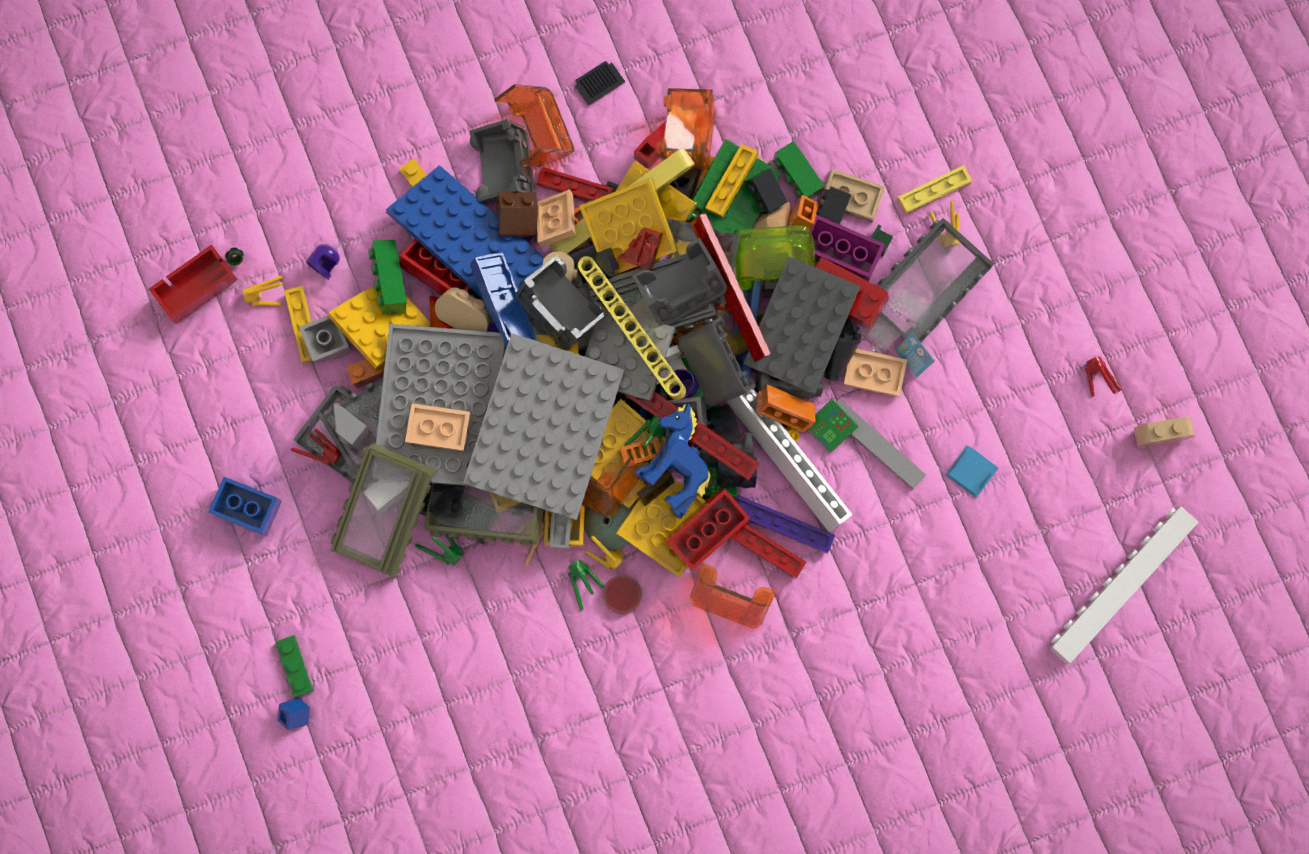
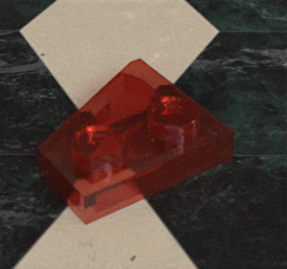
[617,227,663,270]

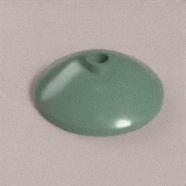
[585,492,635,550]

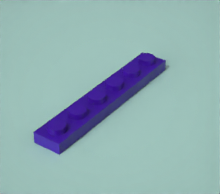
[734,495,835,554]

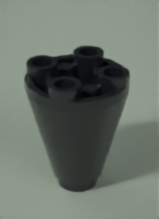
[824,328,861,381]

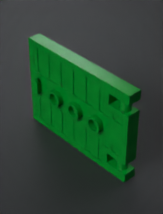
[686,139,782,251]

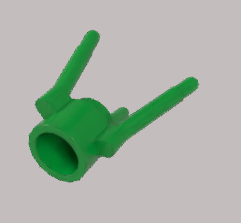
[625,416,665,464]
[415,524,464,566]
[568,560,604,611]

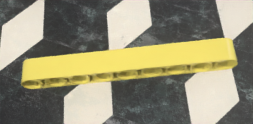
[549,148,695,255]
[578,257,686,400]

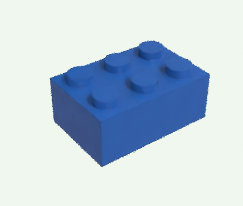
[208,477,282,536]

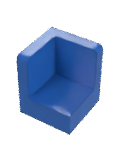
[277,698,310,730]

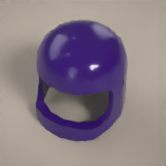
[306,244,340,280]
[671,369,699,399]

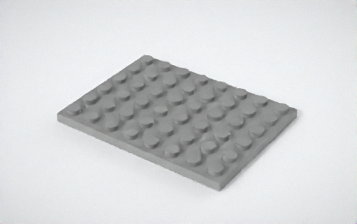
[372,324,505,486]
[463,333,624,520]

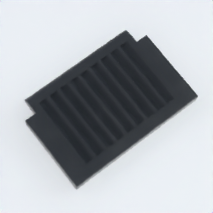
[575,61,625,106]

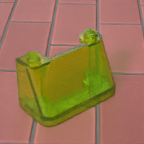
[734,225,815,290]

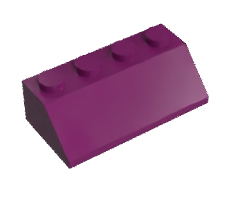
[799,215,885,282]

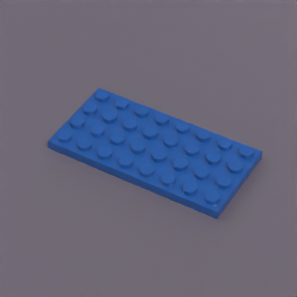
[386,165,545,299]

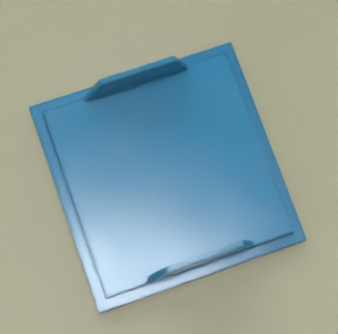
[946,445,999,498]

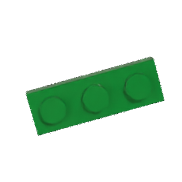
[276,635,314,698]

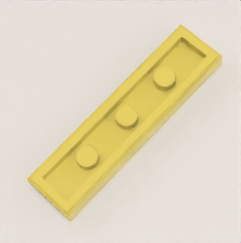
[897,165,972,215]

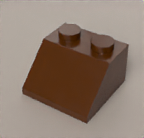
[495,192,538,237]

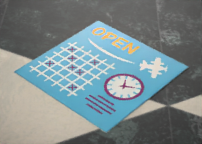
[895,333,935,378]

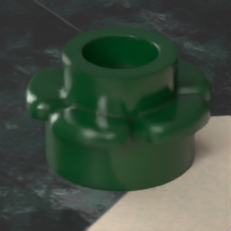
[225,247,244,266]

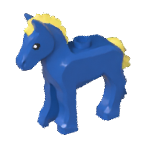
[633,403,710,519]

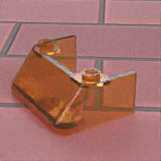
[494,84,574,167]
[582,458,639,518]

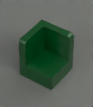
[871,224,893,256]

